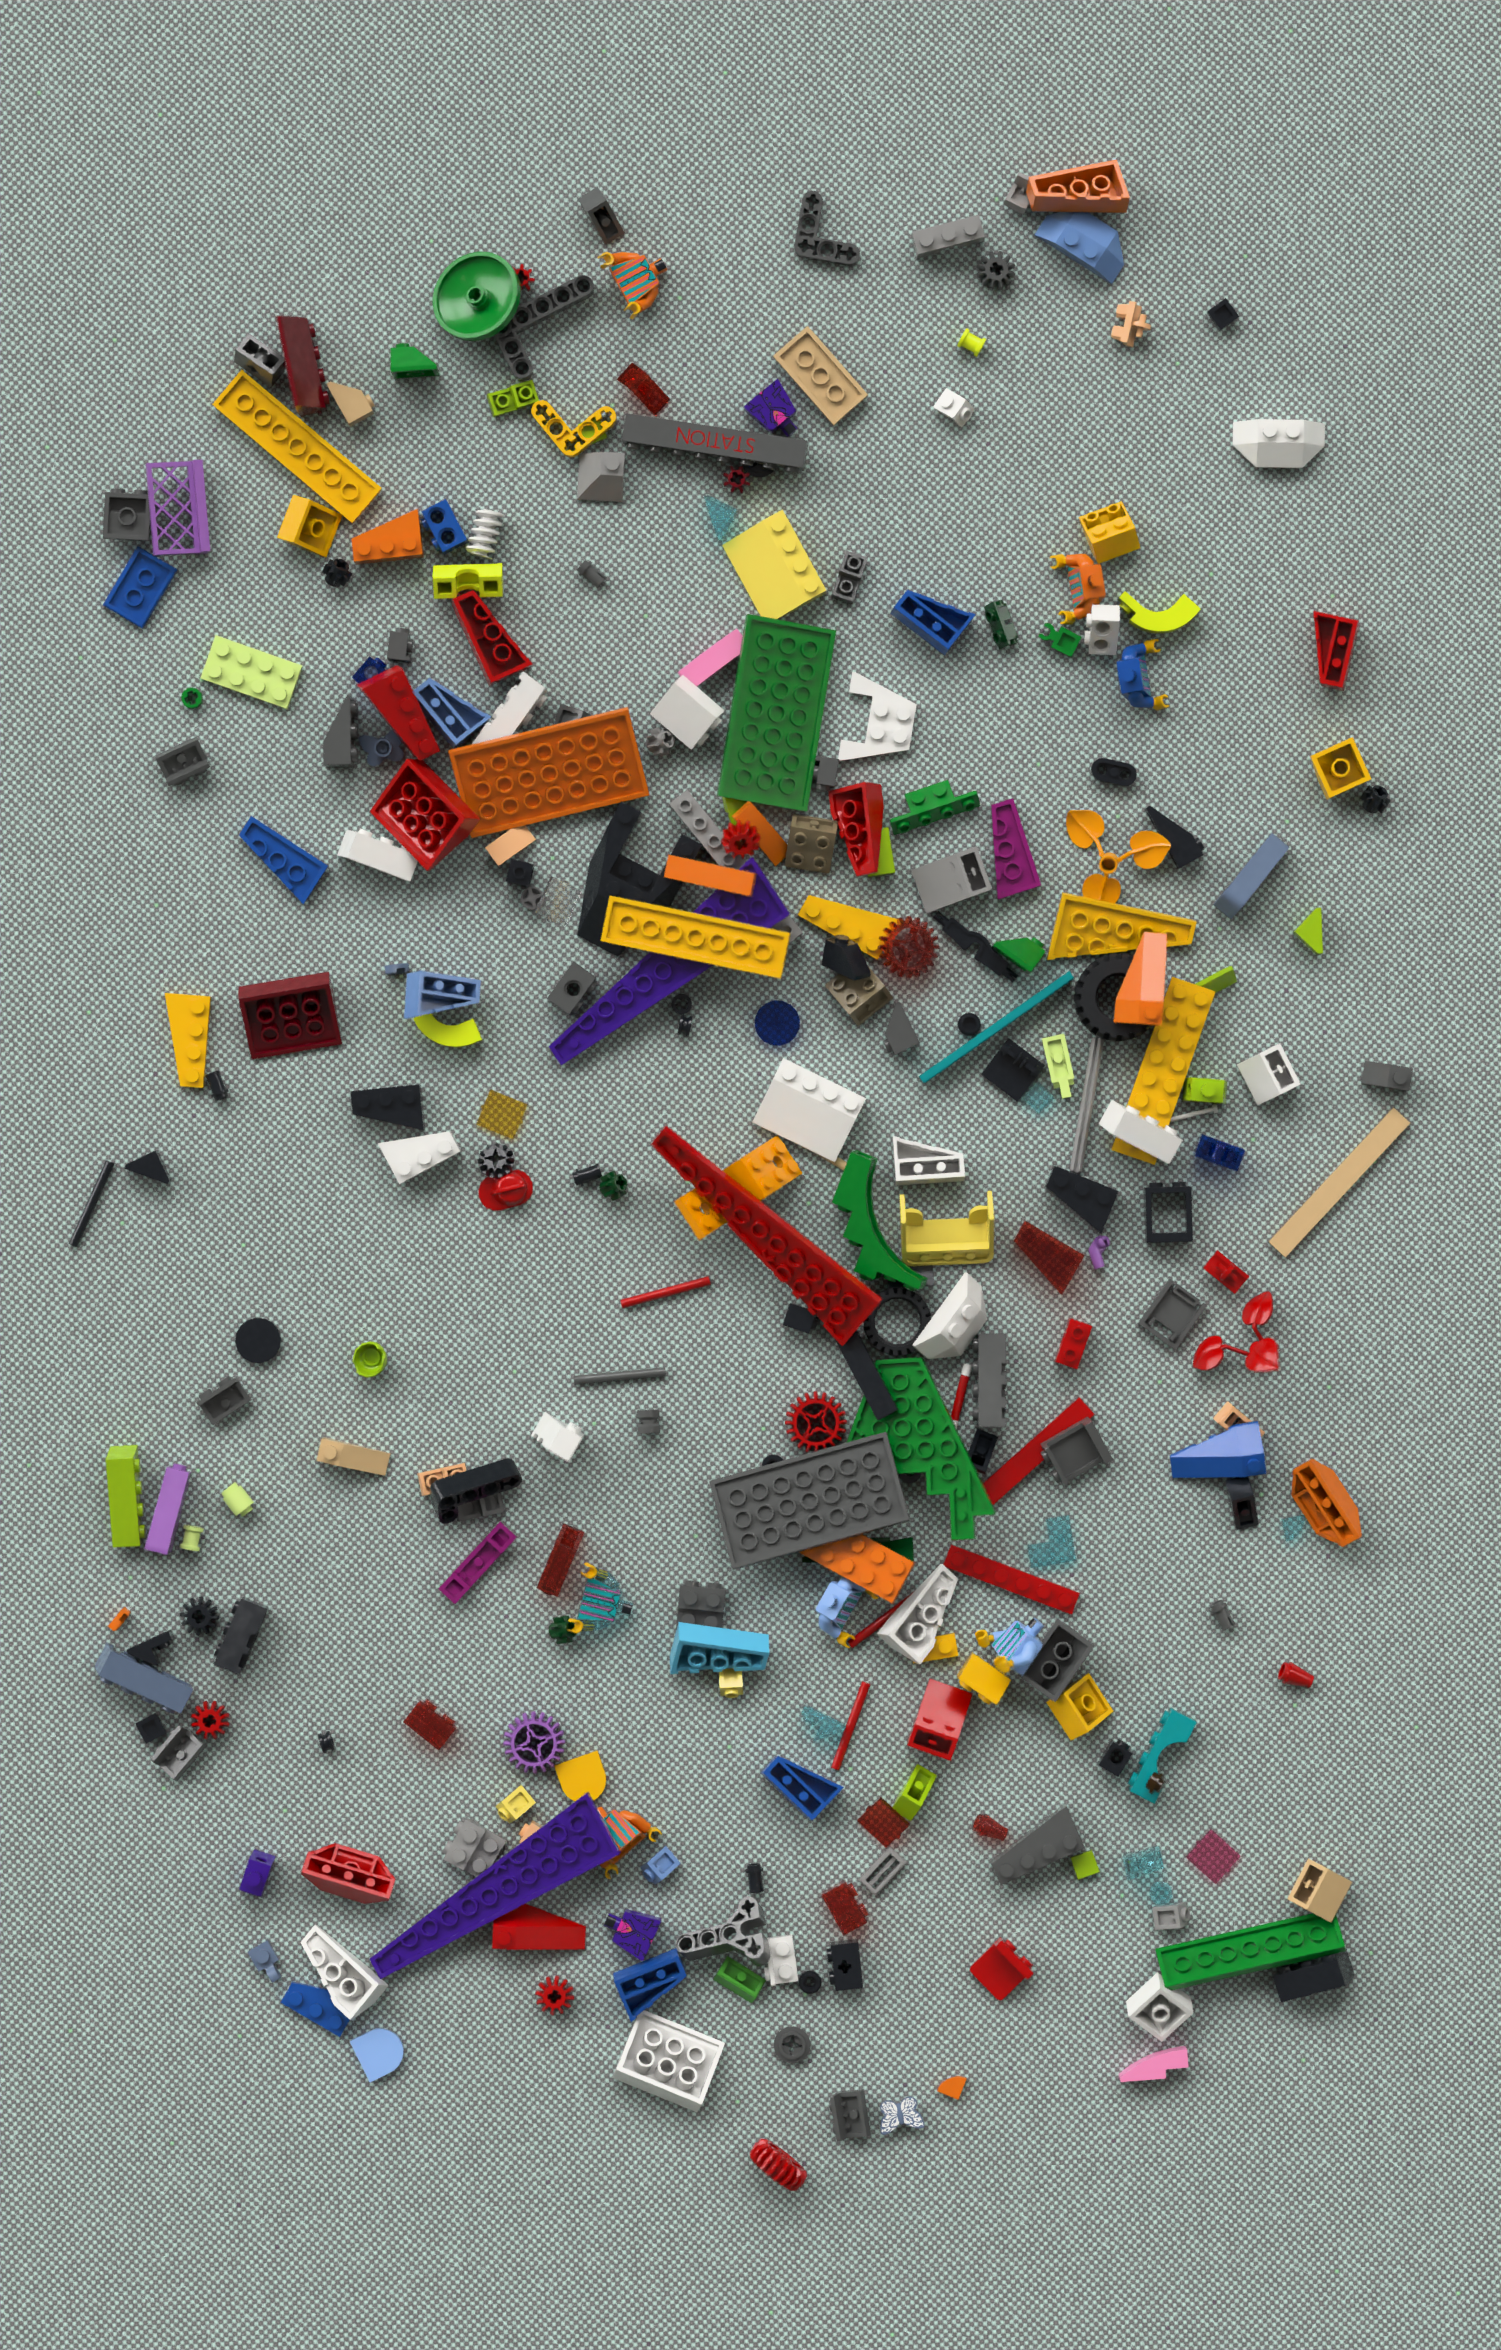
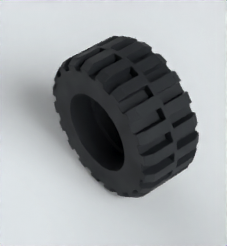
[1074,953,1152,1042]

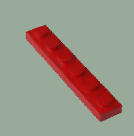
[943,1544,1080,1615]

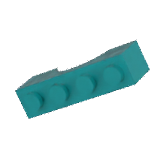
[1127,1708,1197,1804]

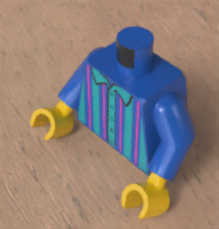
[1117,639,1169,711]

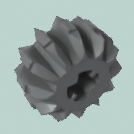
[977,251,1015,290]

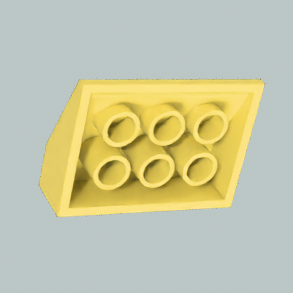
[722,510,827,619]

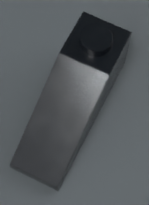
[1144,806,1204,869]

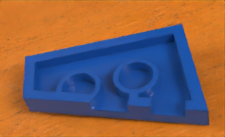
[280,1982,350,2037]

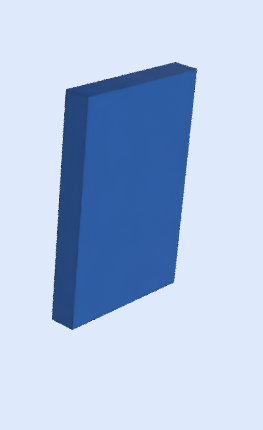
[103,546,178,629]

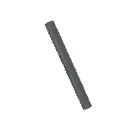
[574,1367,666,1385]

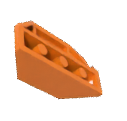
[1291,1459,1362,1547]

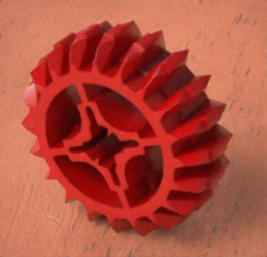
[785,1391,847,1452]
[750,2139,807,2191]

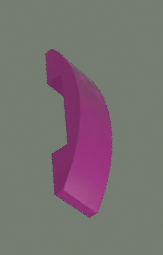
[439,1521,517,1604]

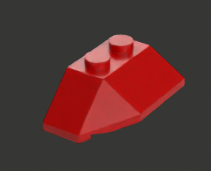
[301,1843,396,1904]

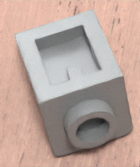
[1152,1902,1190,1930]

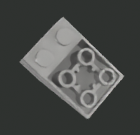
[911,846,992,914]

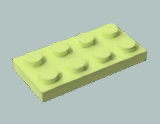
[201,635,303,709]

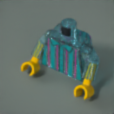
[567,1562,633,1633]

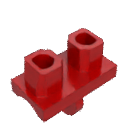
[1203,1250,1249,1294]

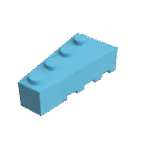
[670,1622,769,1674]

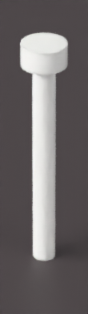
[1171,1104,1218,1122]

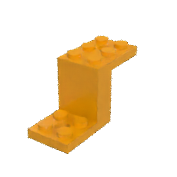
[674,1135,802,1240]

